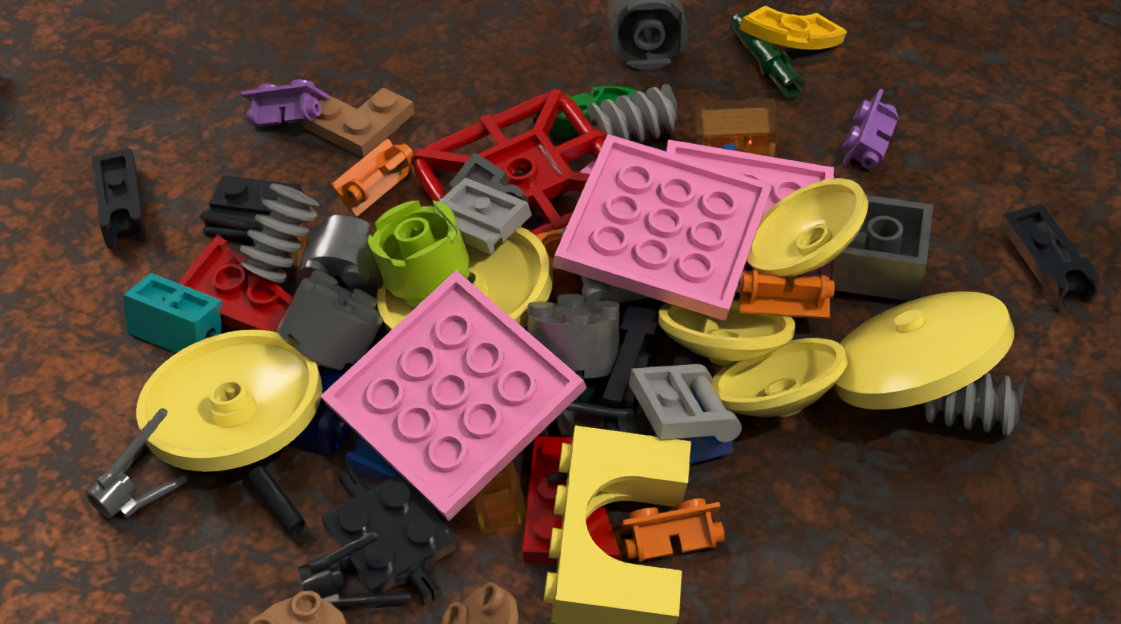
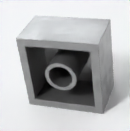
[832,195,933,301]

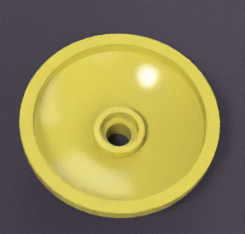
[747,178,868,277]
[658,298,795,365]
[712,338,848,417]

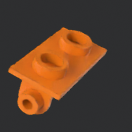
[330,138,413,217]
[739,270,835,319]
[620,498,725,562]

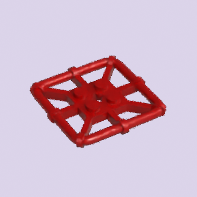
[411,89,606,235]

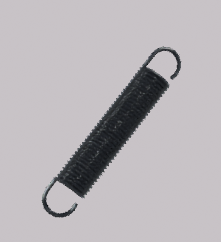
[243,460,310,545]

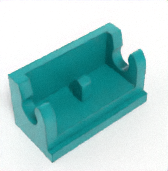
[123,273,222,353]

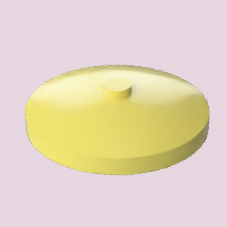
[377,226,553,333]
[834,291,1015,409]
[136,330,322,472]

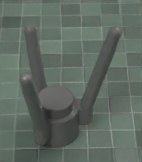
[84,408,188,519]

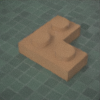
[303,88,415,158]

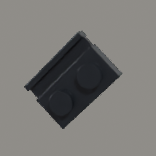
[204,175,302,230]

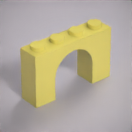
[543,426,691,624]

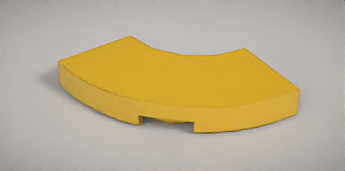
[739,6,847,49]

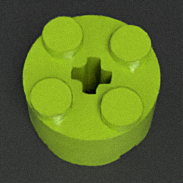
[368,200,470,306]

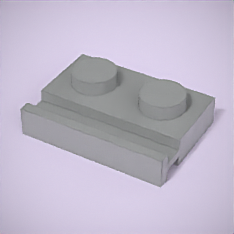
[439,177,532,254]

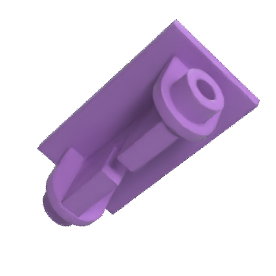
[241,79,330,127]
[841,89,898,170]

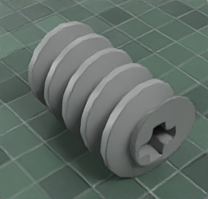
[588,84,678,143]
[239,183,320,283]
[922,372,1025,436]

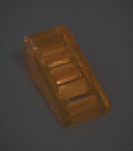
[473,460,526,533]

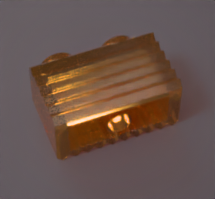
[693,98,779,158]

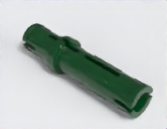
[730,12,805,98]

